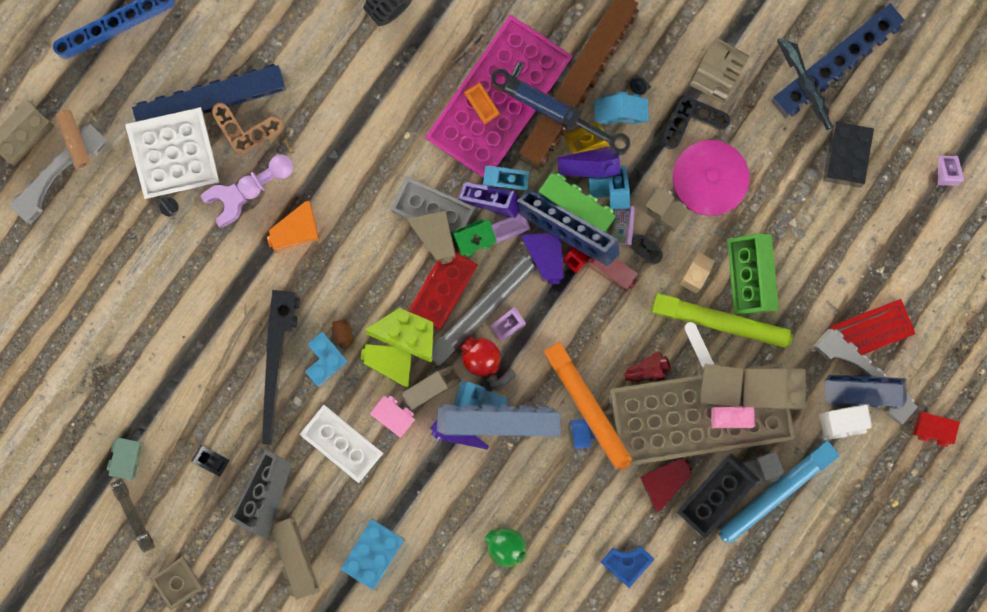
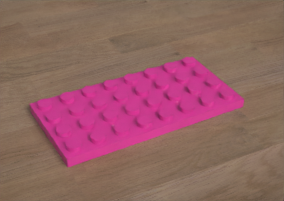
[425,14,573,178]

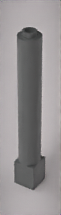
[432,255,536,367]

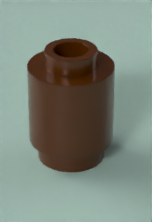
[331,319,354,348]

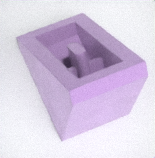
[938,155,964,186]
[490,307,526,341]

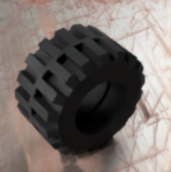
[363,0,412,27]

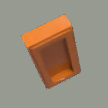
[464,82,500,125]

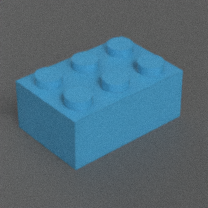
[340,519,405,590]

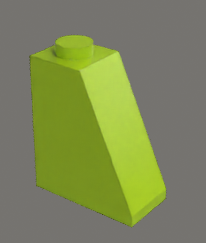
[361,344,412,388]

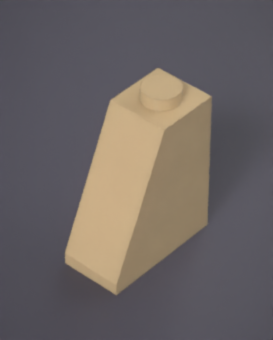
[679,252,715,294]

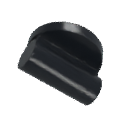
[630,75,652,95]
[159,197,179,217]

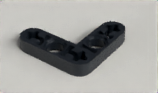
[663,97,730,149]

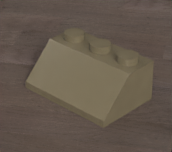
[0,100,54,166]

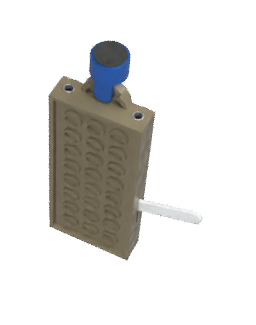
[568,322,795,465]

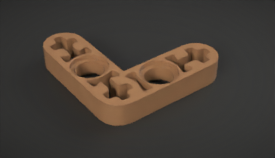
[212,102,282,153]

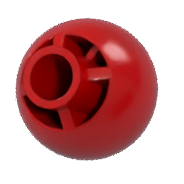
[460,336,501,377]

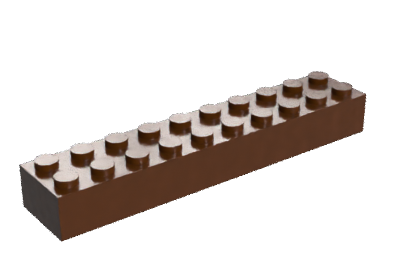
[519,0,640,171]

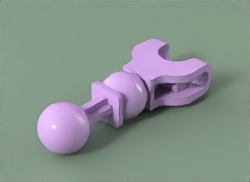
[201,154,293,227]

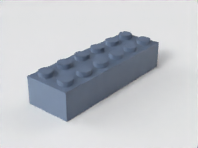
[437,404,561,436]

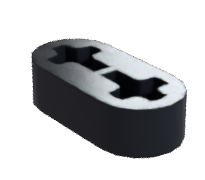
[630,234,663,265]

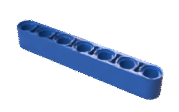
[53,0,176,59]

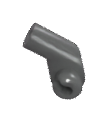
[487,369,516,388]

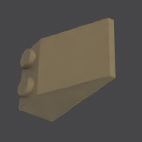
[743,369,806,410]

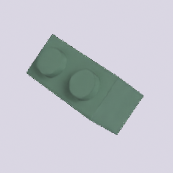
[107,438,143,480]

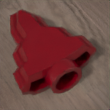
[624,351,671,382]

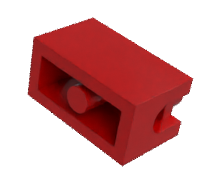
[913,412,960,447]

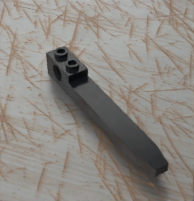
[262,290,300,445]

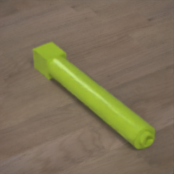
[651,293,793,348]

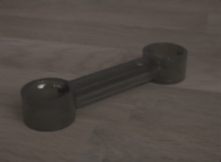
[110,478,155,553]

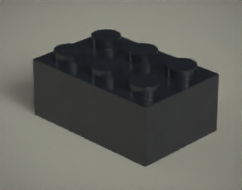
[823,122,874,188]

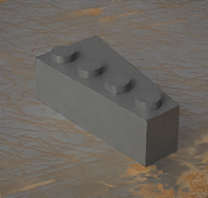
[230,450,292,539]

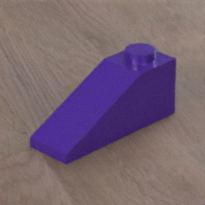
[557,146,620,178]
[459,182,520,218]
[430,420,490,450]

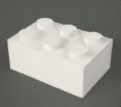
[819,405,872,439]

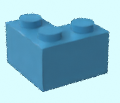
[594,92,648,125]
[588,166,630,209]
[305,332,349,387]

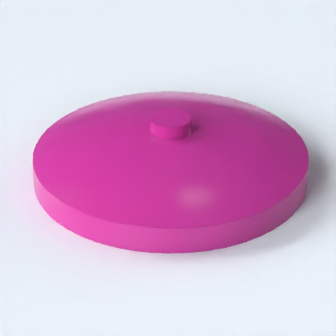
[672,140,749,216]

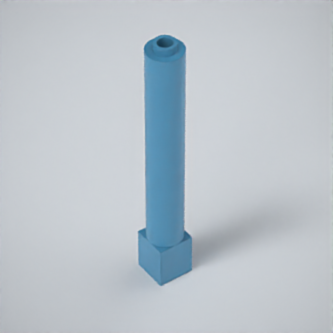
[718,441,840,543]

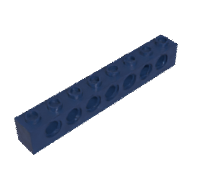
[771,3,905,118]

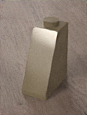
[408,211,456,264]
[402,365,462,410]

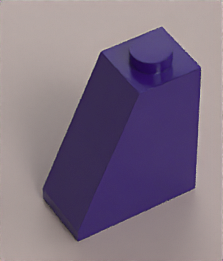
[522,233,563,285]

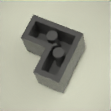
[743,451,784,489]

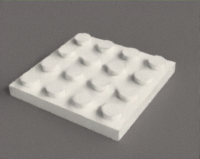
[126,107,220,199]

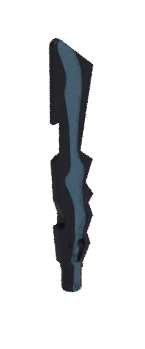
[777,38,833,130]

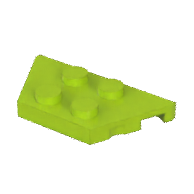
[365,308,434,362]

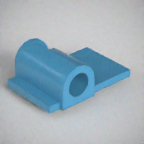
[453,382,508,408]

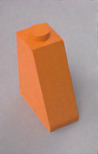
[267,201,320,251]

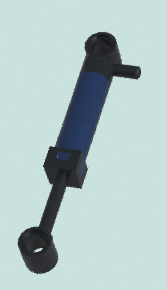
[491,62,630,156]

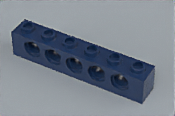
[517,189,620,267]

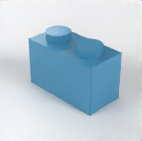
[483,166,530,190]

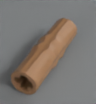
[55,110,91,169]

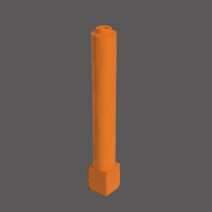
[543,341,632,470]

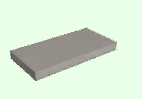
[391,176,476,239]

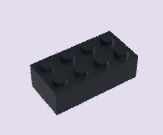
[677,453,760,539]

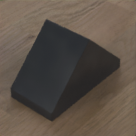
[191,445,230,477]

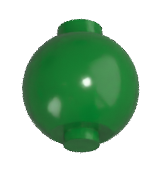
[484,528,527,567]

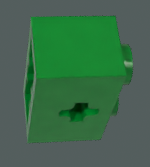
[451,218,497,257]

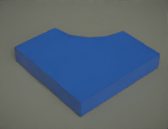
[600,546,655,588]

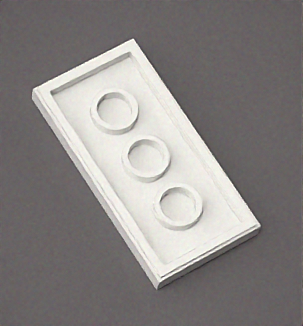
[299,405,383,483]

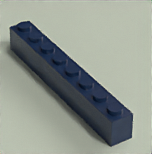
[132,64,287,122]

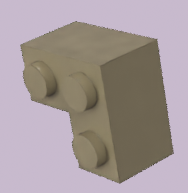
[643,187,688,232]

